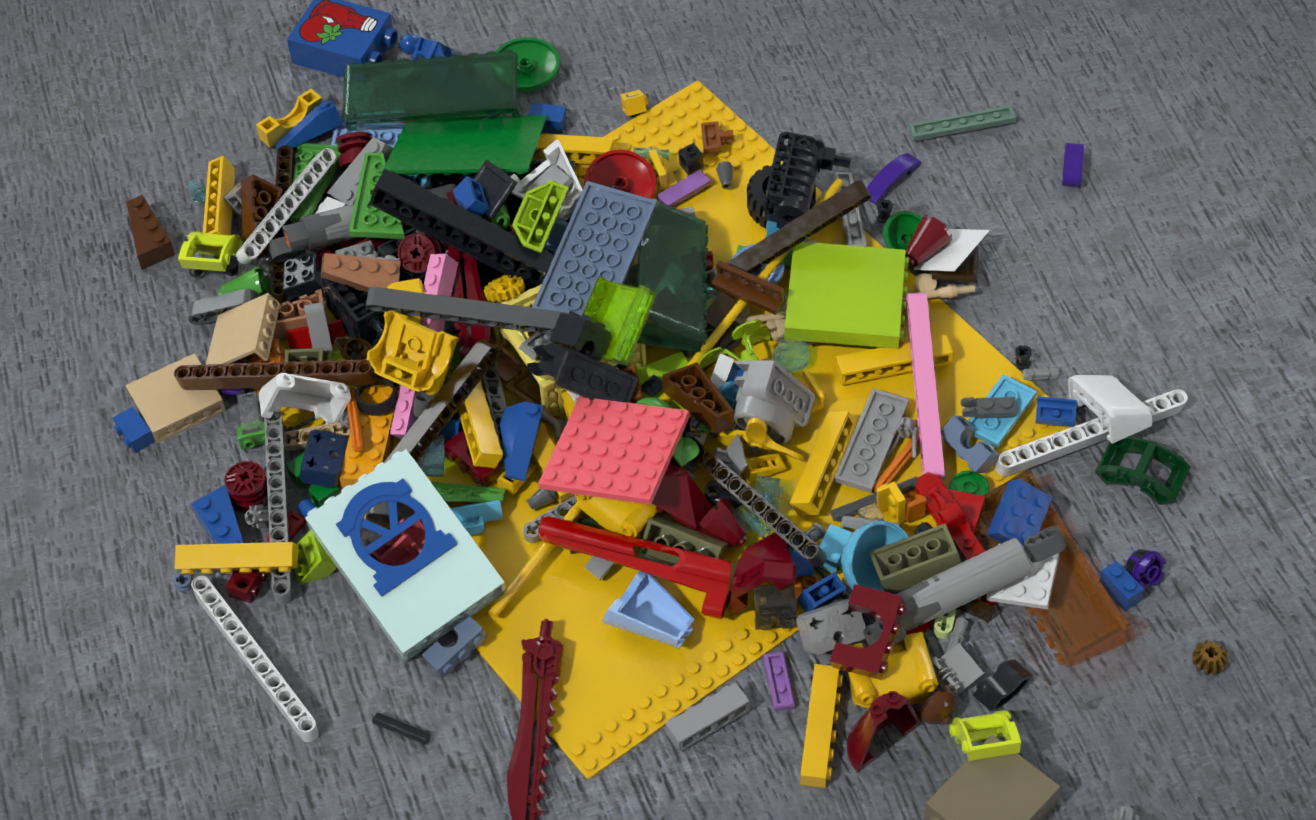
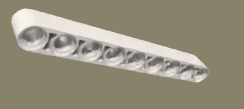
[236,148,336,264]

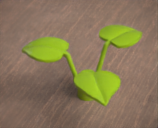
[699,319,770,369]

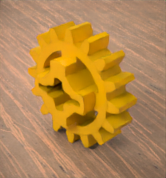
[484,275,525,302]

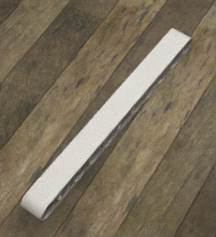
[995,389,1188,476]
[191,576,319,742]

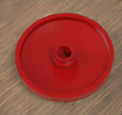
[584,150,656,199]

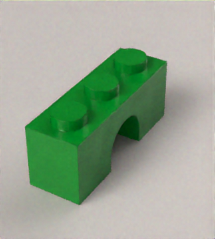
[286,453,341,508]

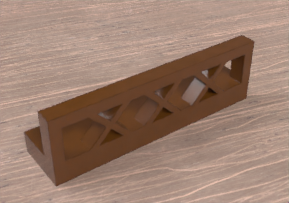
[711,261,785,315]

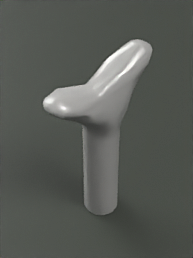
[542,410,568,438]

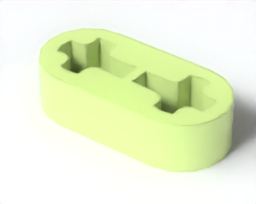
[934,609,956,639]

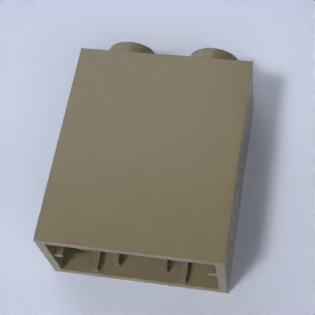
[924,734,1060,820]

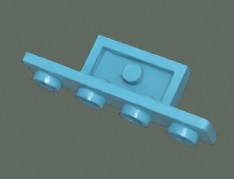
[450,500,503,535]

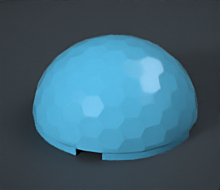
[841,521,908,594]

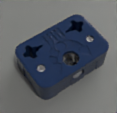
[299,430,348,488]

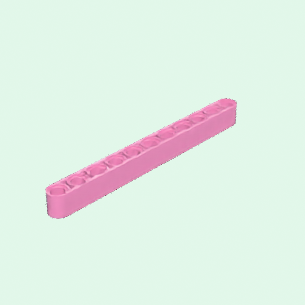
[906,293,944,481]

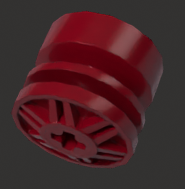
[336,132,373,171]
[398,232,445,273]
[224,461,268,513]

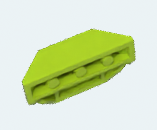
[512,180,569,253]

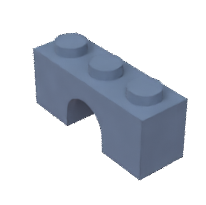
[941,415,1000,473]
[422,614,487,678]

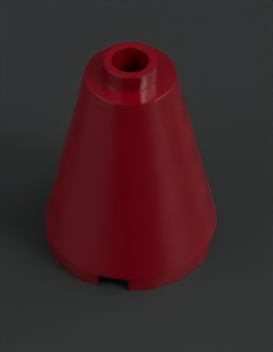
[905,215,952,266]

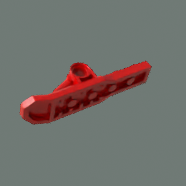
[915,472,985,560]

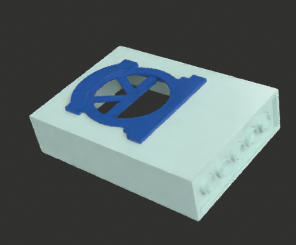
[305,449,505,662]

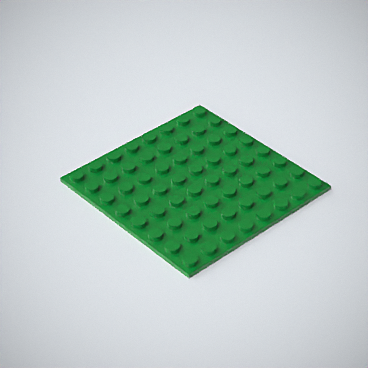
[383,115,547,176]

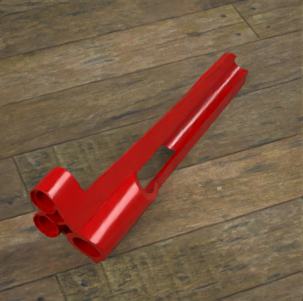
[538,516,731,620]

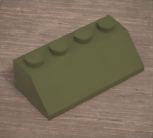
[637,515,729,566]
[869,524,961,593]

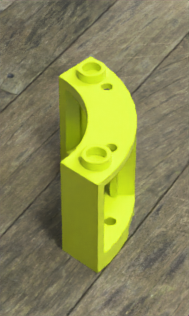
[178,231,243,272]
[949,710,1021,761]

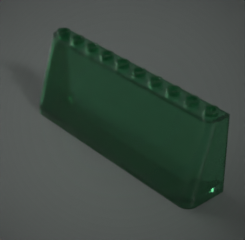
[342,50,521,131]
[636,197,708,352]

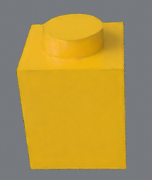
[620,89,648,116]

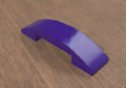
[867,153,921,205]

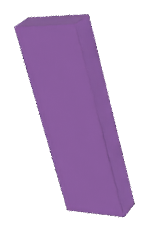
[657,170,711,208]
[763,651,795,712]

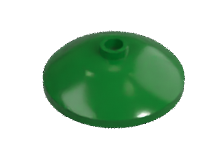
[883,211,922,250]

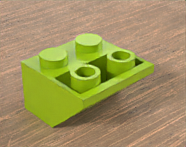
[294,530,337,585]

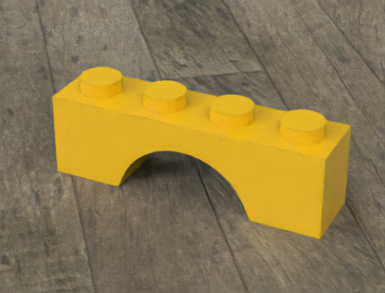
[256,89,323,148]

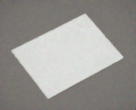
[913,229,990,271]

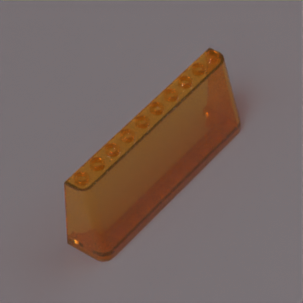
[977,469,1135,667]

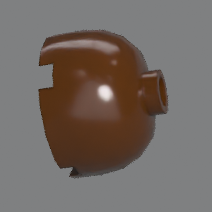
[914,685,956,725]

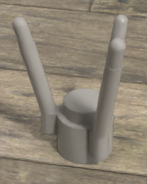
[887,417,919,458]

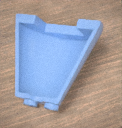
[602,571,694,649]

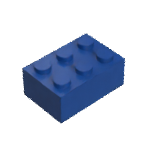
[987,479,1053,547]

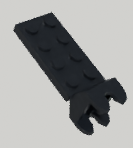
[527,344,638,403]

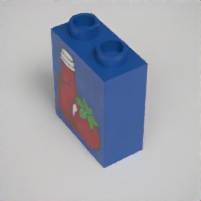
[287,0,398,84]

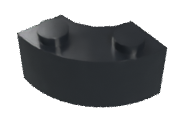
[973,659,1033,712]

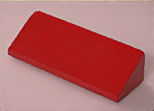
[286,320,345,349]

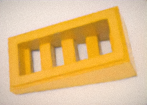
[742,453,786,482]
[497,462,537,495]

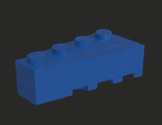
[191,485,244,544]

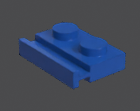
[1035,396,1077,427]

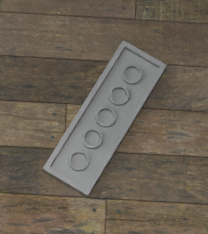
[834,388,909,493]

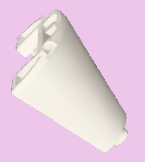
[511,140,583,221]

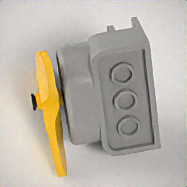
[715,360,816,462]

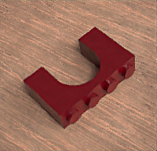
[830,584,906,680]

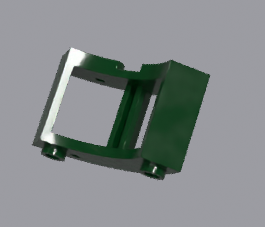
[1095,436,1191,505]

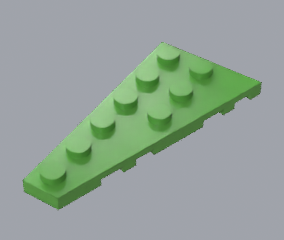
[289,143,341,223]
[349,152,405,239]
[430,481,507,502]

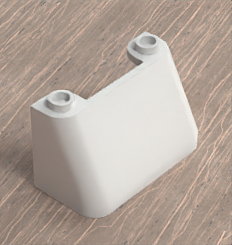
[259,373,351,425]
[1068,375,1153,444]

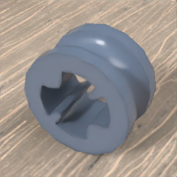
[173,572,192,592]

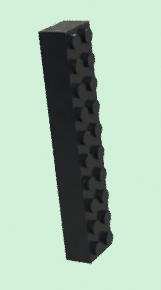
[369,169,554,288]

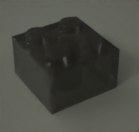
[753,584,797,630]

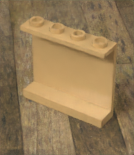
[206,293,280,364]
[125,353,226,444]

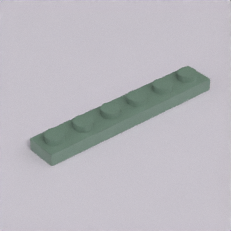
[909,105,1016,141]

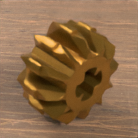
[1192,639,1228,676]

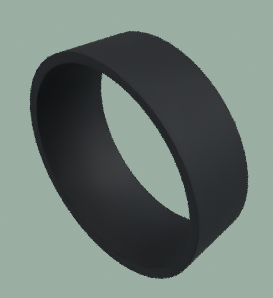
[356,376,398,416]

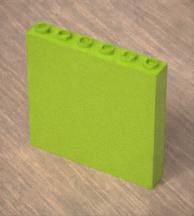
[784,242,909,349]

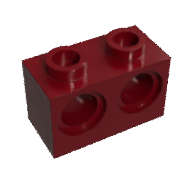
[226,570,269,604]

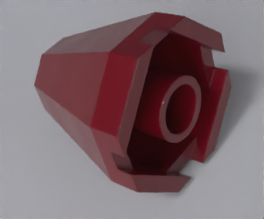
[697,498,748,548]

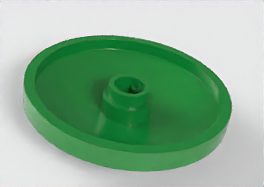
[491,37,560,92]

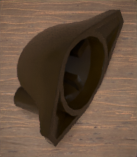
[334,337,373,360]

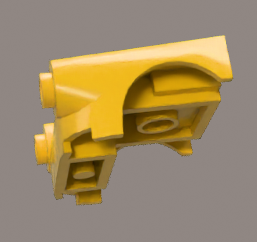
[367,310,458,395]
[574,494,658,538]
[848,632,938,708]

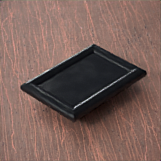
[474,160,517,220]

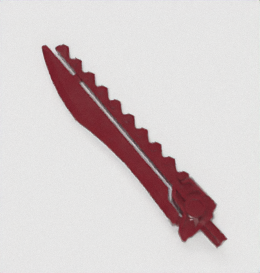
[441,190,491,358]
[507,619,564,820]

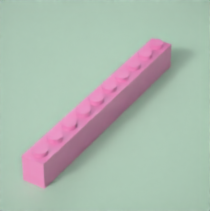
[390,254,458,440]

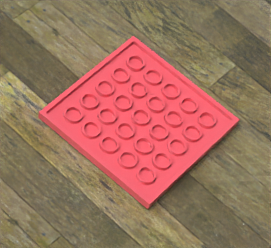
[538,397,690,505]

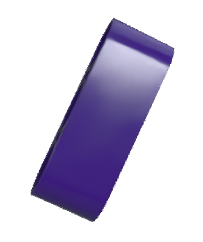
[1062,143,1084,187]

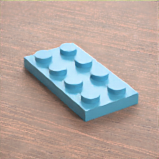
[968,374,1037,448]

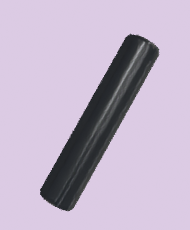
[372,713,431,745]

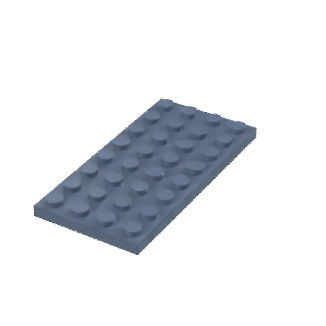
[532,181,657,324]

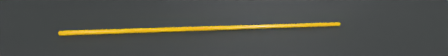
[488,179,843,618]

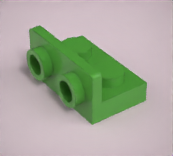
[237,420,278,450]

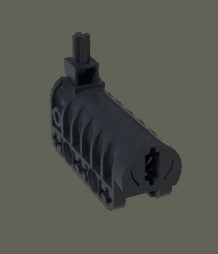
[763,132,851,229]

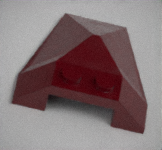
[652,456,713,530]
[729,532,796,615]

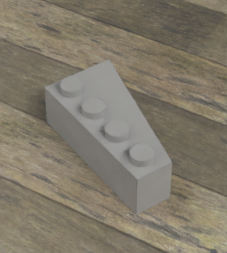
[327,137,393,205]

